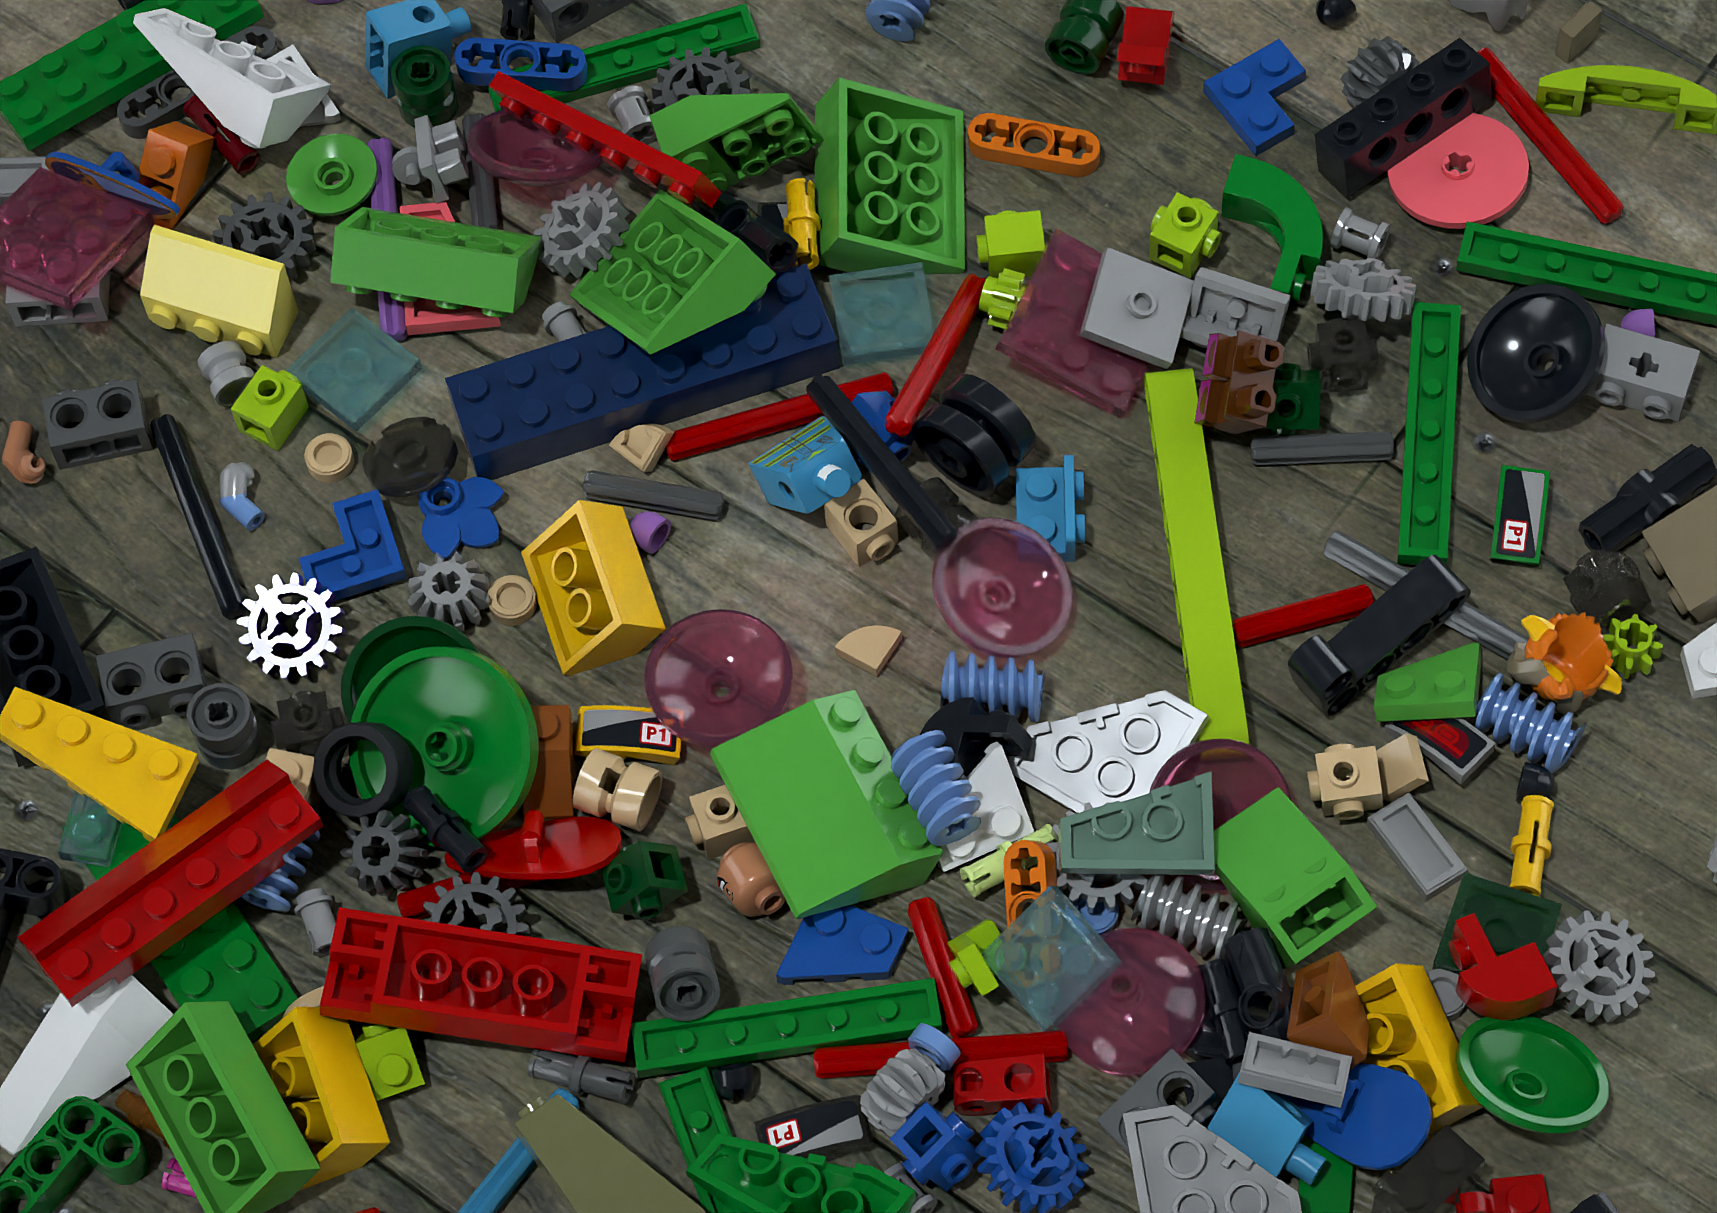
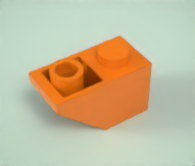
[128,121,215,230]

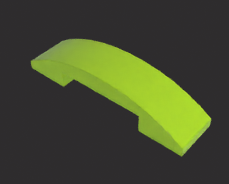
[1535,65,1717,135]

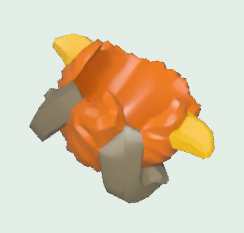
[1506,612,1622,715]

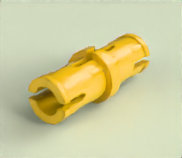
[783,178,821,270]
[1508,795,1554,900]

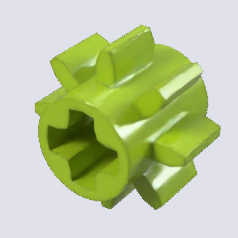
[979,268,1035,331]
[1603,614,1663,679]

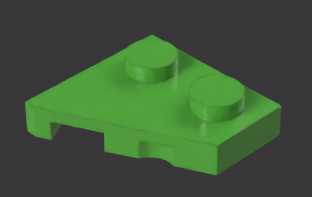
[1374,642,1482,722]

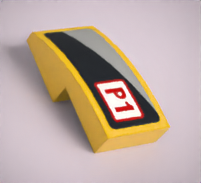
[574,705,683,765]

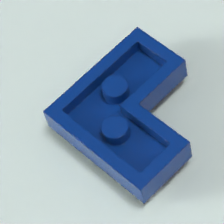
[1203,39,1306,156]
[298,489,407,601]

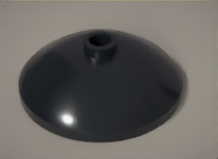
[1467,284,1605,423]

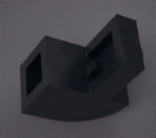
[920,697,1033,780]

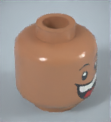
[717,842,785,917]

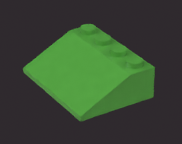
[815,77,965,274]
[569,189,776,355]
[710,690,944,919]

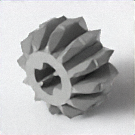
[408,551,490,632]
[860,1048,946,1137]

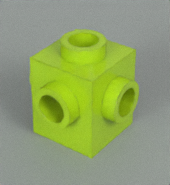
[1149,192,1222,278]

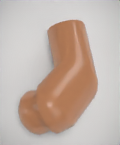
[2,421,46,484]

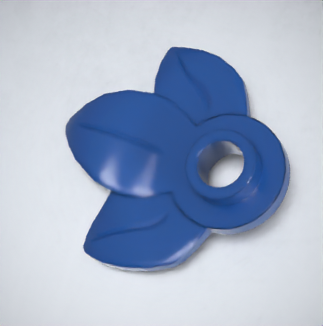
[419,476,504,559]

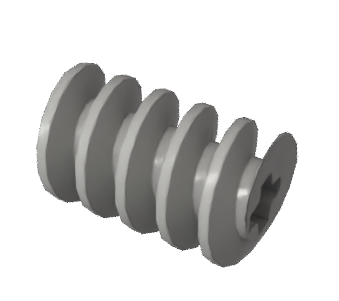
[1131,874,1246,961]

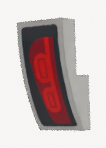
[1384,718,1496,784]

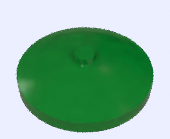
[349,646,539,846]

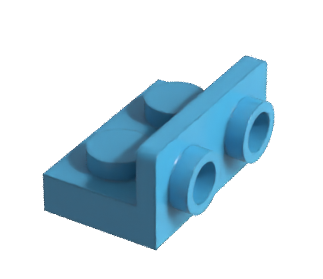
[1016,455,1085,562]

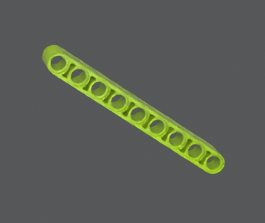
[1144,368,1250,762]

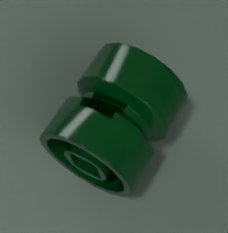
[1045,0,1124,75]
[391,45,458,128]

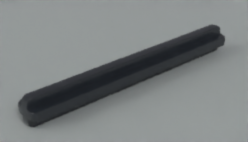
[806,374,958,551]
[150,414,247,619]

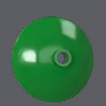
[1456,1016,1609,1134]

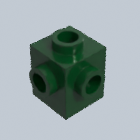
[1261,363,1321,436]
[601,841,688,920]

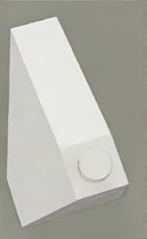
[133,8,330,149]
[0,975,174,1158]

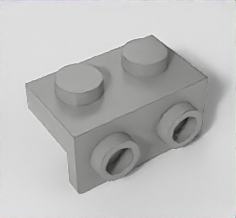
[1180,267,1291,348]

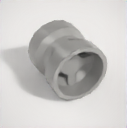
[197,340,255,407]

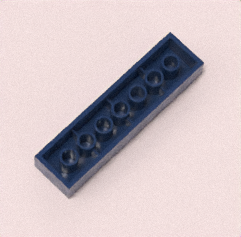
[445,263,840,480]

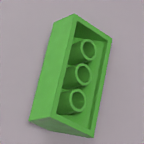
[330,207,542,317]
[126,1001,321,1213]

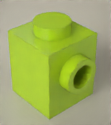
[976,210,1046,278]
[231,365,309,451]

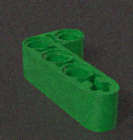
[0,1096,150,1213]

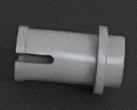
[542,301,587,342]
[294,888,336,956]

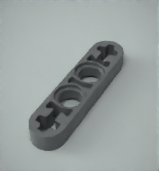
[117,26,279,139]

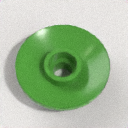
[286,134,378,216]

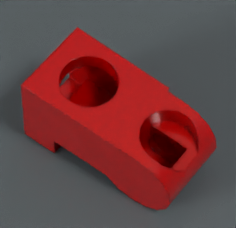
[953,1053,1052,1116]

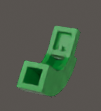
[1221,154,1323,316]

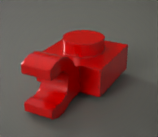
[1455,1174,1550,1213]

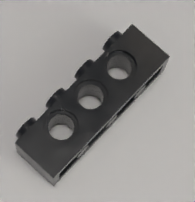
[1314,38,1492,197]

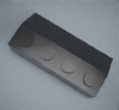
[0,546,106,767]

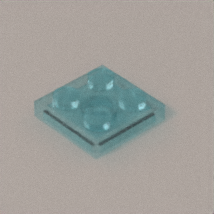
[829,262,934,366]
[286,307,422,432]
[981,886,1122,1032]

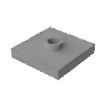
[1079,247,1194,369]

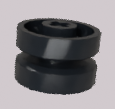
[912,374,1036,497]

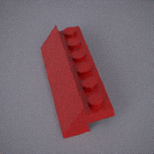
[18,759,323,1007]
[320,907,642,1062]

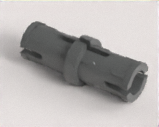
[528,1049,635,1105]

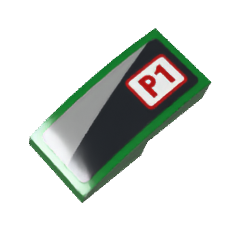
[1489,465,1550,566]

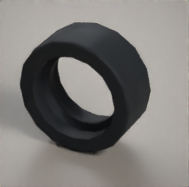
[313,722,414,818]

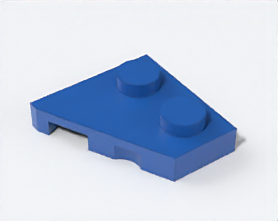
[776,905,909,985]

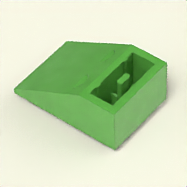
[649,93,824,192]
[1213,787,1377,969]

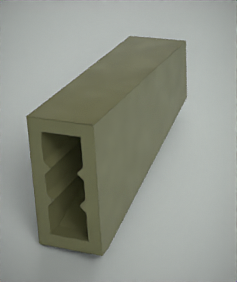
[515,1094,706,1213]

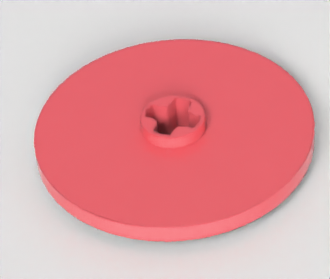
[1388,113,1529,229]

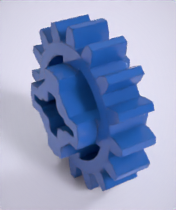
[975,1102,1089,1213]

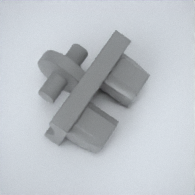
[392,115,469,204]

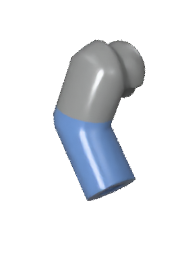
[220,462,265,531]

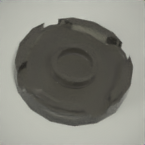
[362,416,458,498]

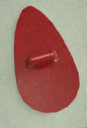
[444,810,623,880]

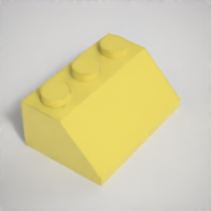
[140,225,299,358]

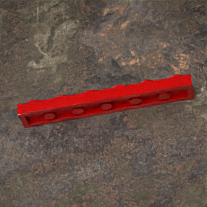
[489,71,721,209]

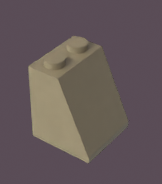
[1642,485,1717,624]

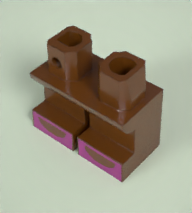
[1194,330,1285,434]

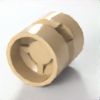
[573,748,663,832]

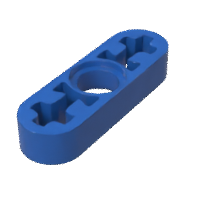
[454,38,588,91]

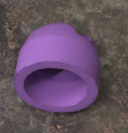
[1621,309,1655,337]
[630,511,671,554]

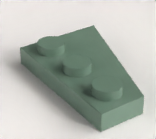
[1058,771,1215,875]

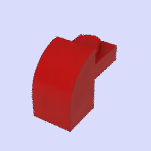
[1117,6,1175,85]
[1448,913,1558,1020]

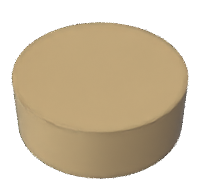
[304,433,354,483]
[487,575,537,626]

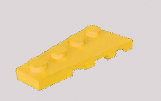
[0,687,199,842]

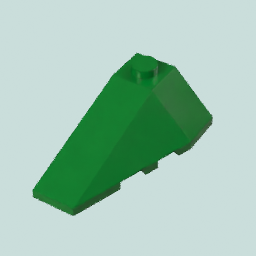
[686,1134,916,1213]

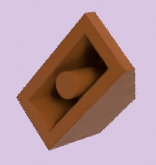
[523,705,575,821]
[1287,951,1370,1070]

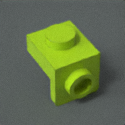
[947,919,1009,996]
[354,1023,425,1101]

